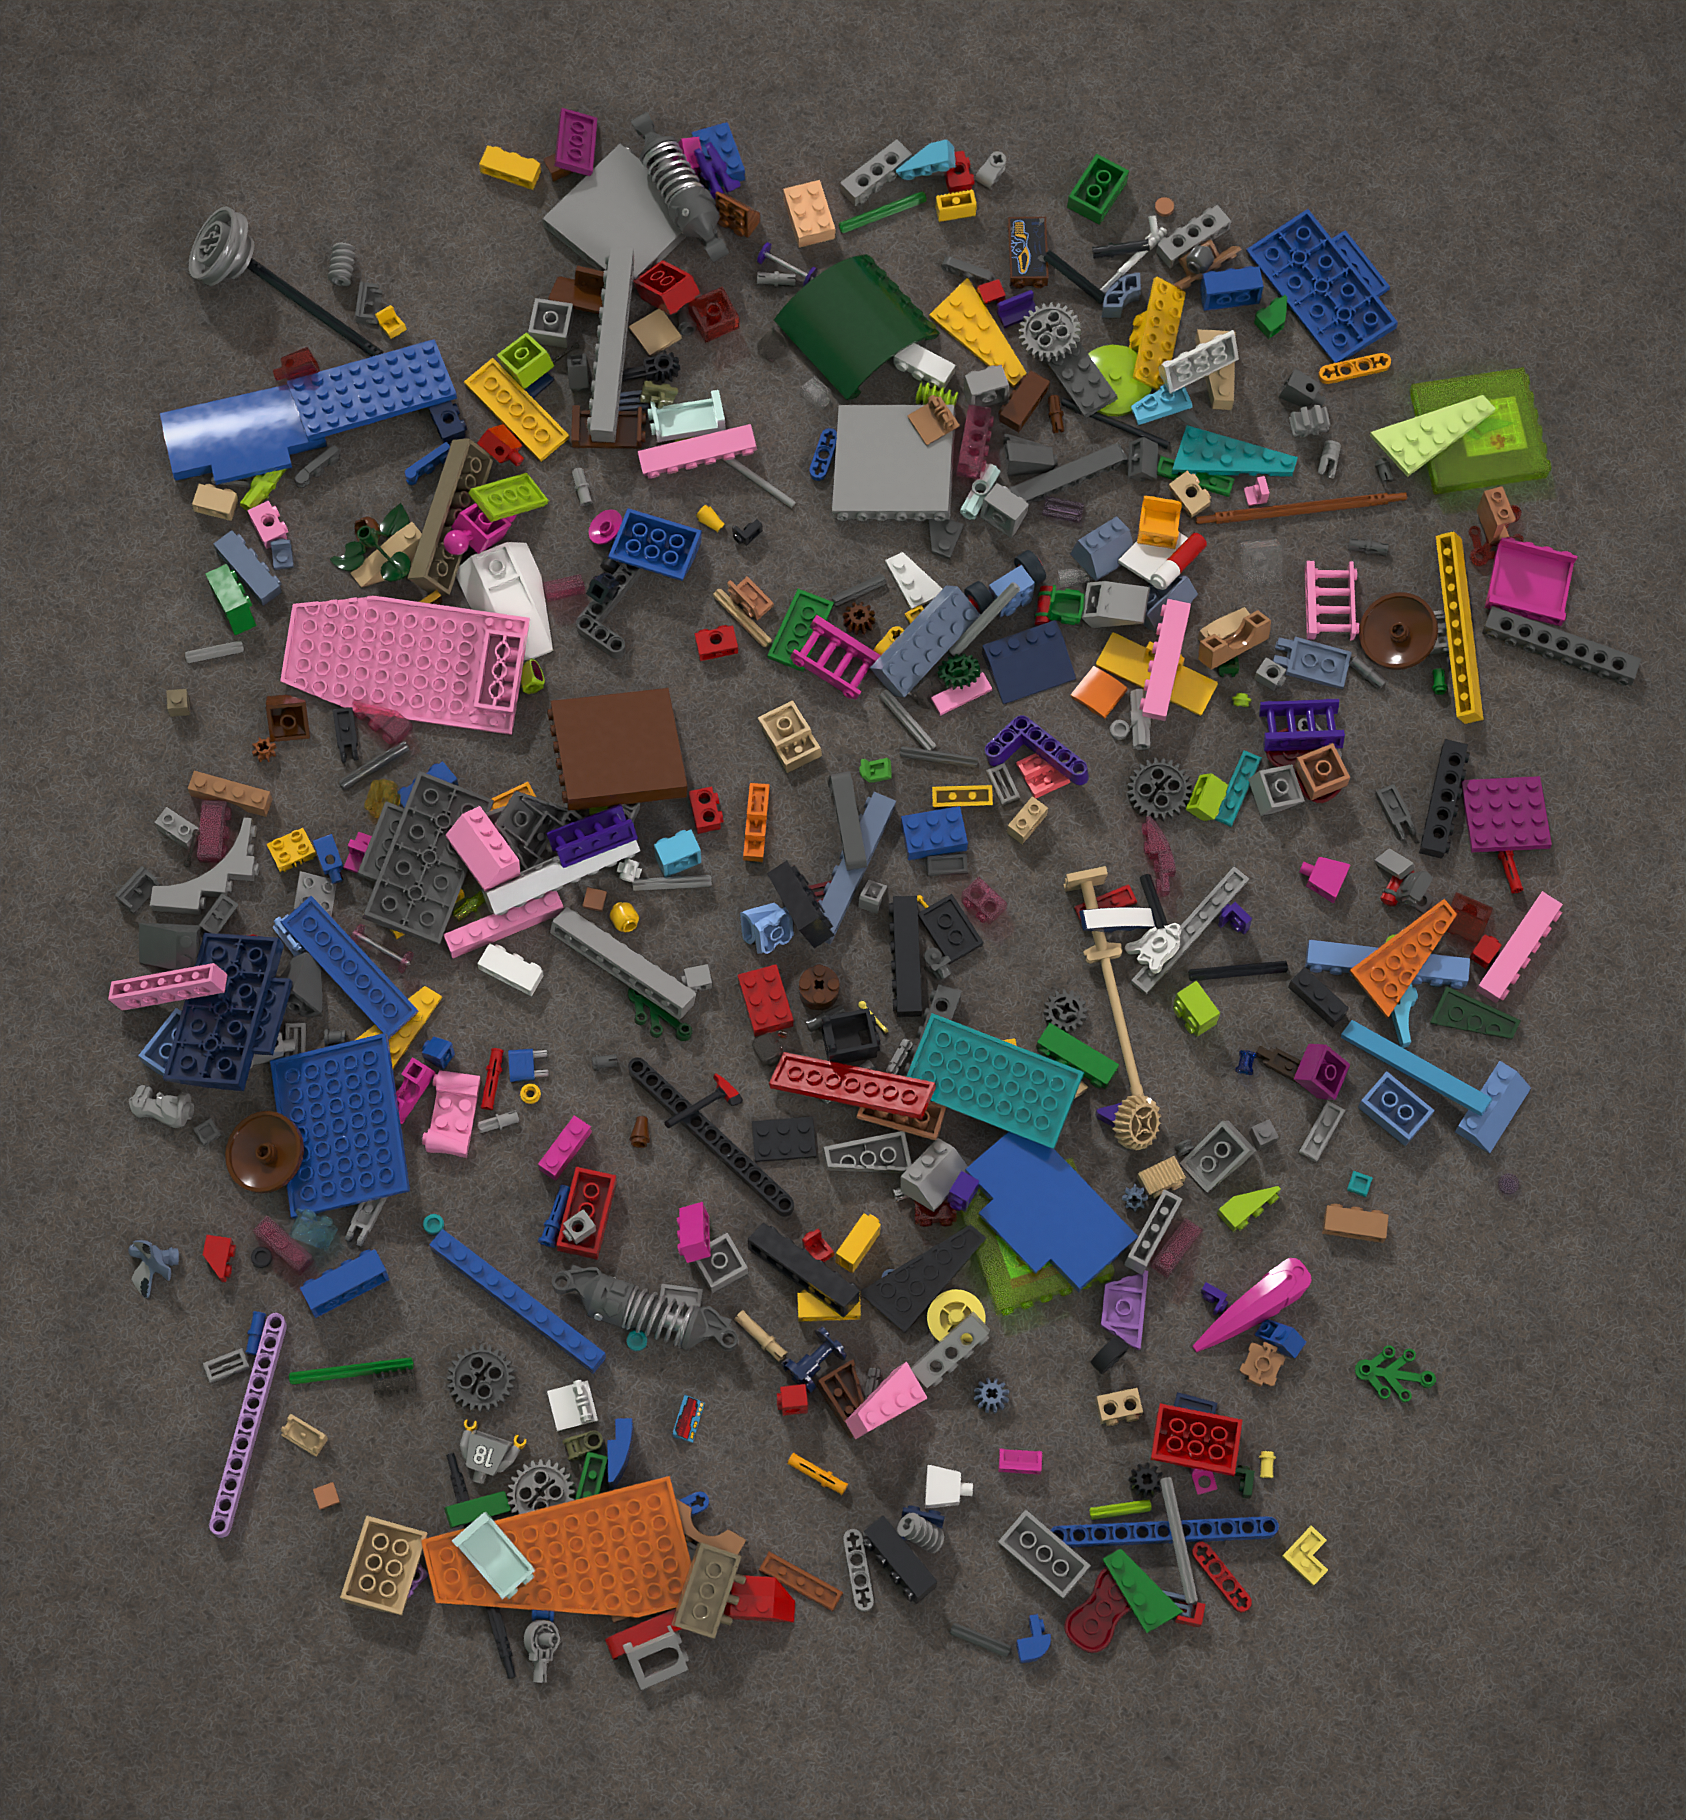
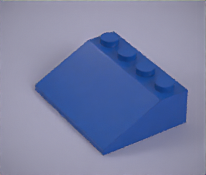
[608,508,702,581]

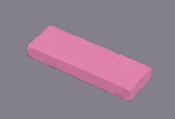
[931,672,992,716]

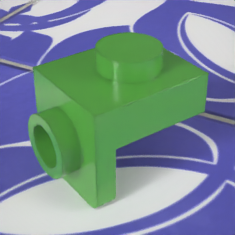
[859,758,892,783]

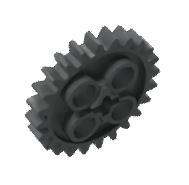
[1128,758,1192,821]
[447,1344,515,1413]

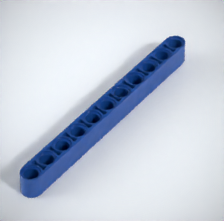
[1050,1517,1279,1548]

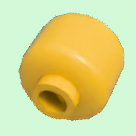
[610,902,639,932]

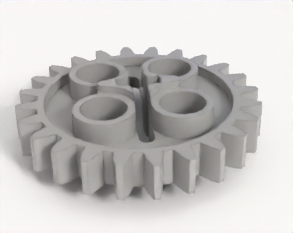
[1019,302,1081,362]
[507,1459,576,1515]

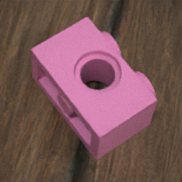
[247,501,288,549]

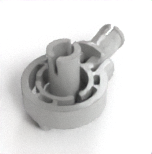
[524,1620,560,1683]

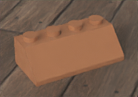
[857,1101,946,1140]

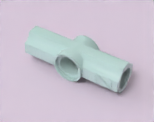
[960,464,1000,520]

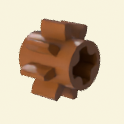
[252,737,277,762]

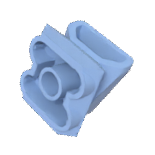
[740,903,794,954]

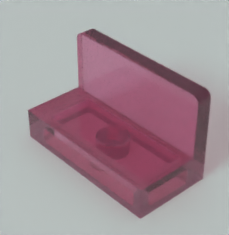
[543,574,585,602]

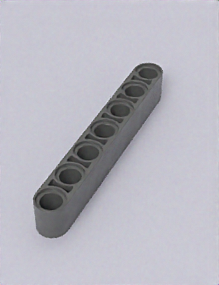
[1008,443,1129,505]

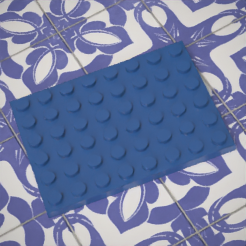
[270,1033,410,1218]

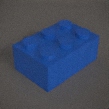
[692,122,745,190]
[1200,266,1264,311]
[901,806,968,861]

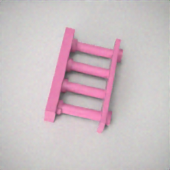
[1305,561,1359,640]

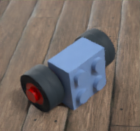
[964,550,1046,618]

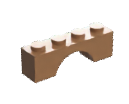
[1198,610,1271,670]
[188,771,273,817]
[675,1498,746,1555]

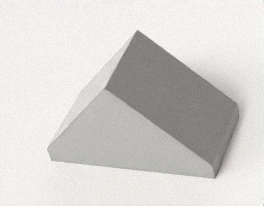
[858,880,887,914]

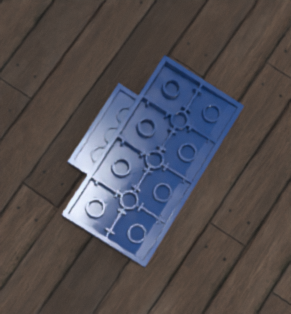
[1246,209,1398,363]
[160,385,327,485]
[965,1132,1138,1292]

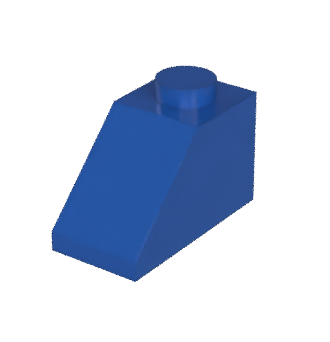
[422,1036,455,1070]

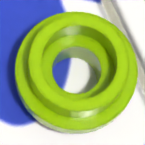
[1232,693,1252,707]

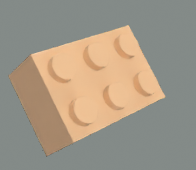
[783,180,835,248]

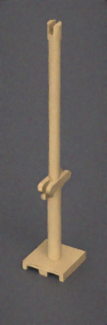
[1063,866,1144,1096]

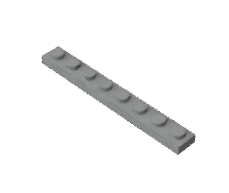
[1131,867,1249,995]

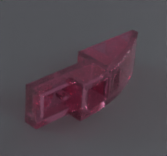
[1141,816,1176,897]

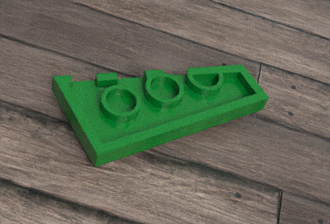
[1102,1548,1183,1634]

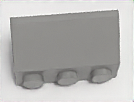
[901,1138,968,1211]

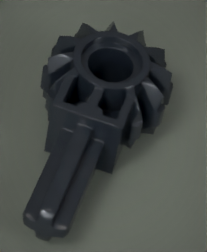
[622,350,681,384]

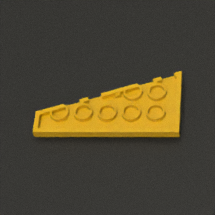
[929,278,1027,388]
[355,986,442,1069]

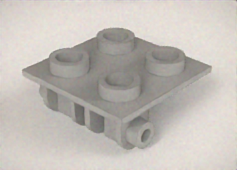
[294,871,337,917]

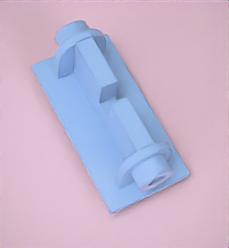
[273,914,306,956]

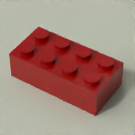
[556,1167,617,1260]

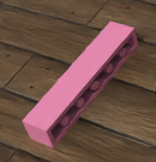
[638,424,757,479]
[1139,599,1191,721]
[443,890,564,959]
[1476,891,1563,1004]

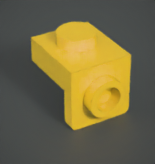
[375,305,407,339]

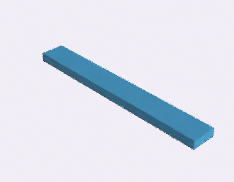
[1341,1020,1492,1116]

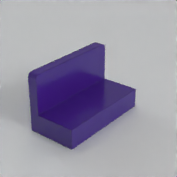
[997,290,1036,329]

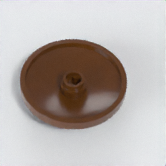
[1359,592,1438,670]
[225,1111,304,1193]

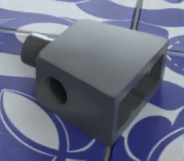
[1278,369,1326,408]

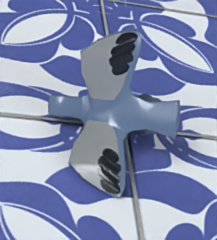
[128,1240,179,1298]

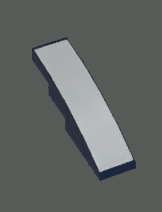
[1079,907,1156,933]

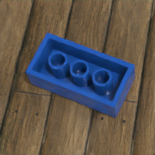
[300,1249,390,1318]

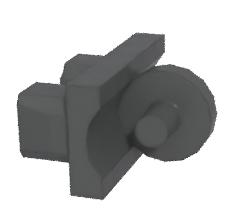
[924,948,952,980]

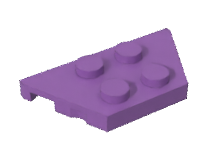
[1100,1270,1148,1350]

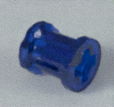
[1235,1050,1257,1075]

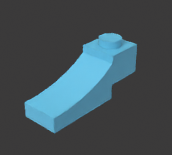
[1391,984,1418,1048]

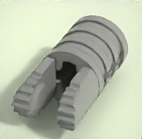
[1318,440,1341,479]

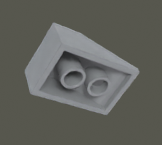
[1180,1121,1256,1193]

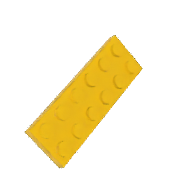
[464,358,570,462]

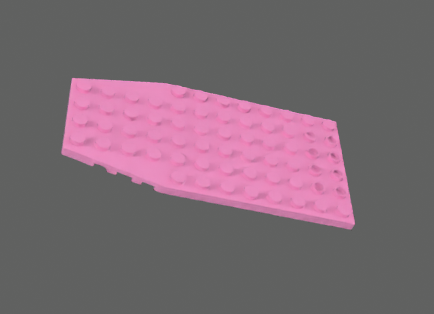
[280,596,530,735]

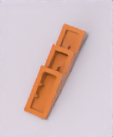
[743,783,770,862]

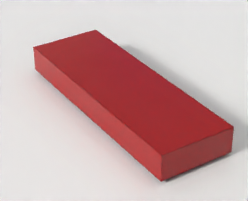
[1074,884,1137,921]

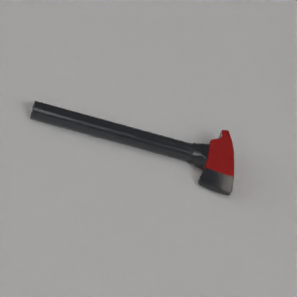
[665,1073,743,1128]

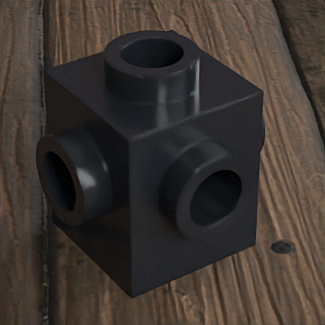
[586,572,620,605]

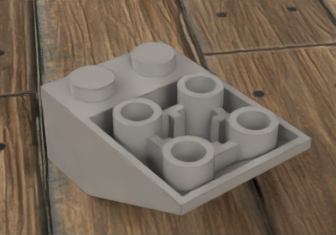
[1081,581,1150,628]

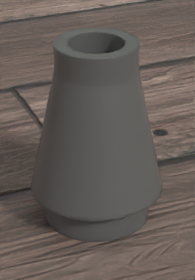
[676,306,697,336]

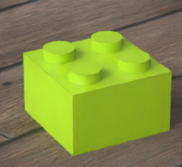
[497,332,554,389]
[1173,981,1220,1037]

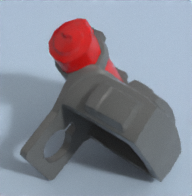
[1380,871,1433,913]

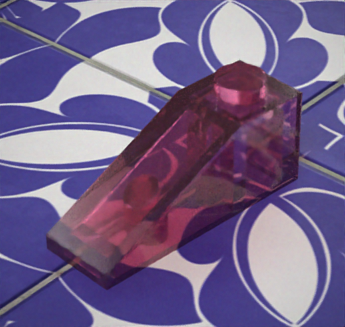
[1151,1218,1202,1279]

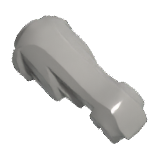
[129,1085,194,1128]

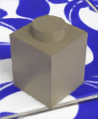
[167,689,190,717]

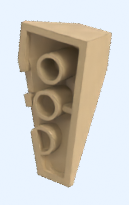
[350,522,422,588]

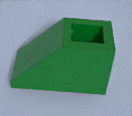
[1254,295,1287,339]

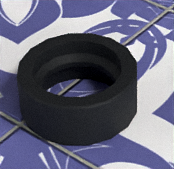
[1090,1335,1129,1374]

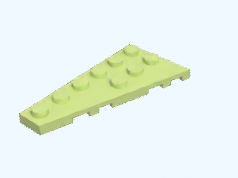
[1370,395,1496,477]

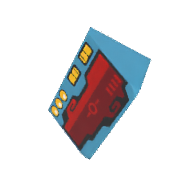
[672,1395,705,1443]

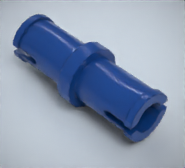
[245,1311,266,1355]

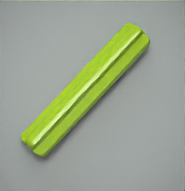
[1089,1500,1152,1520]

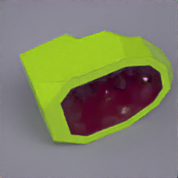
[520,658,545,694]

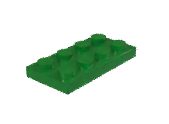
[767,589,834,672]

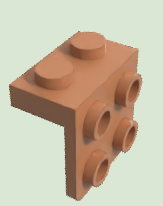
[727,576,774,621]

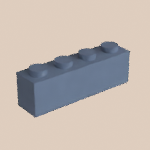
[213,530,282,606]

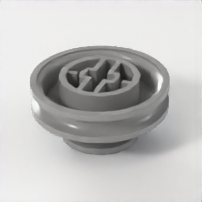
[189,207,254,286]

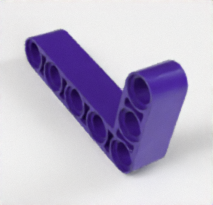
[985,715,1089,785]

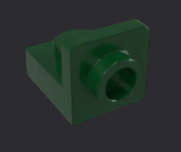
[1234,1465,1255,1499]

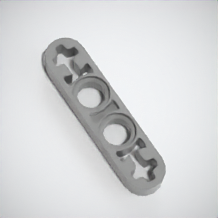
[843,1529,874,1612]

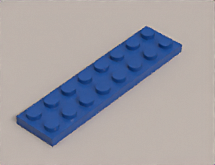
[281,896,419,1039]

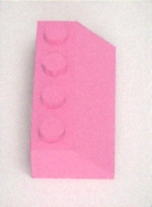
[446,806,520,891]

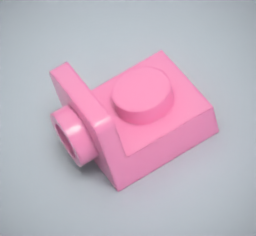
[1244,476,1269,506]

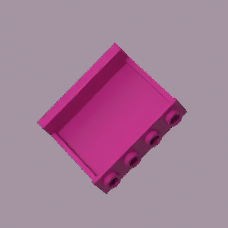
[1485,537,1578,626]

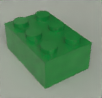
[1067,154,1129,225]

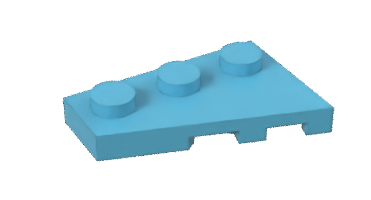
[1131,384,1192,425]

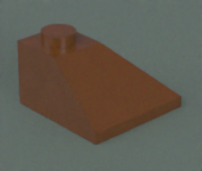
[266,695,310,742]

